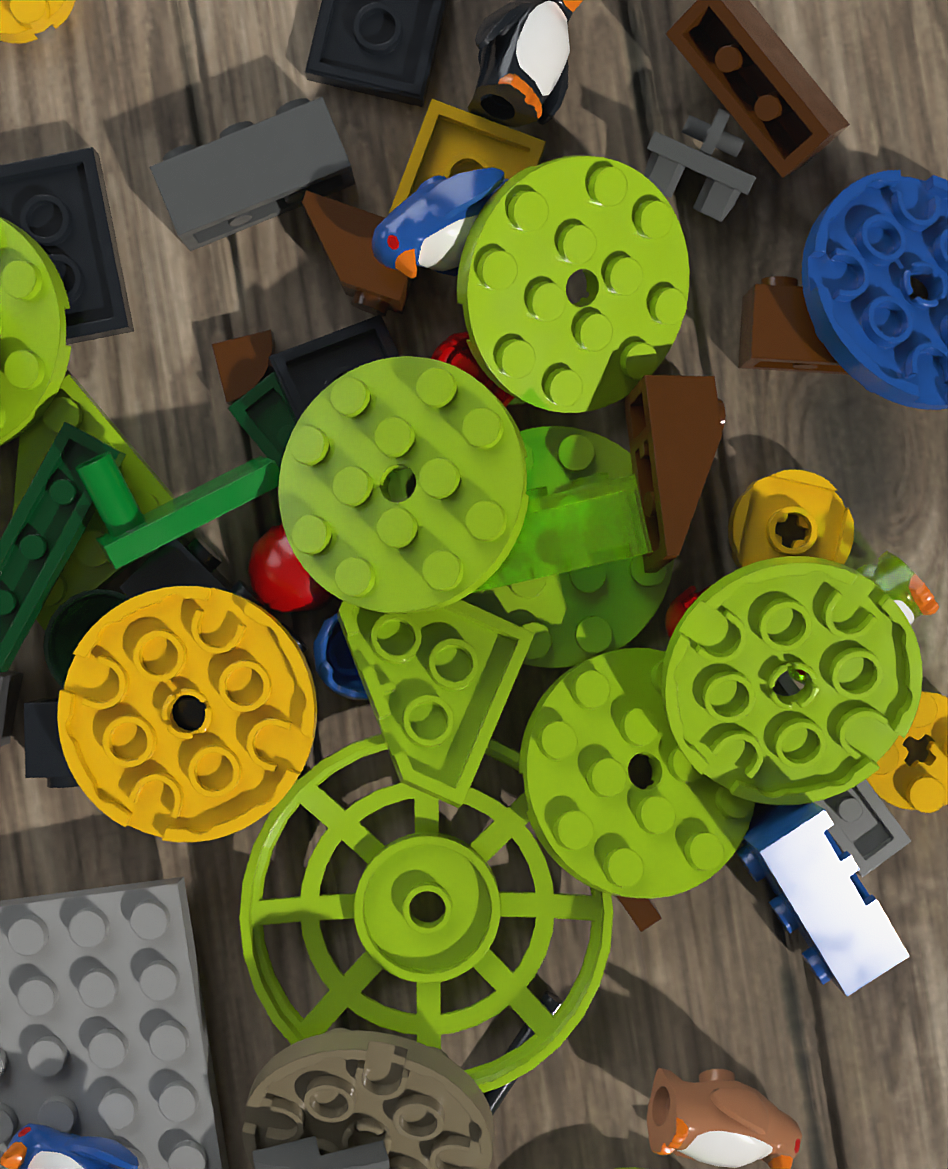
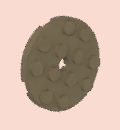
[242,1028,495,1169]

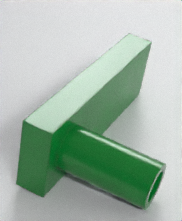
[75,452,280,569]

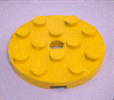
[57,586,317,843]

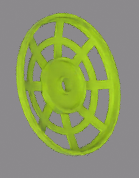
[239,733,613,1093]

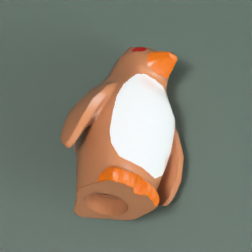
[647,1068,802,1169]

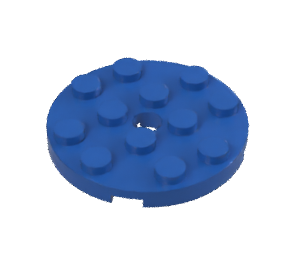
[802,170,948,410]

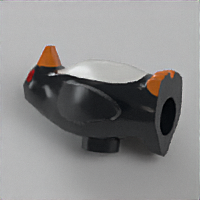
[467,0,583,127]

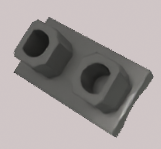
[644,108,756,222]

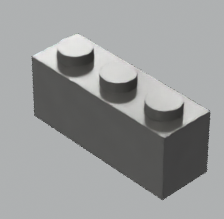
[150,97,356,251]

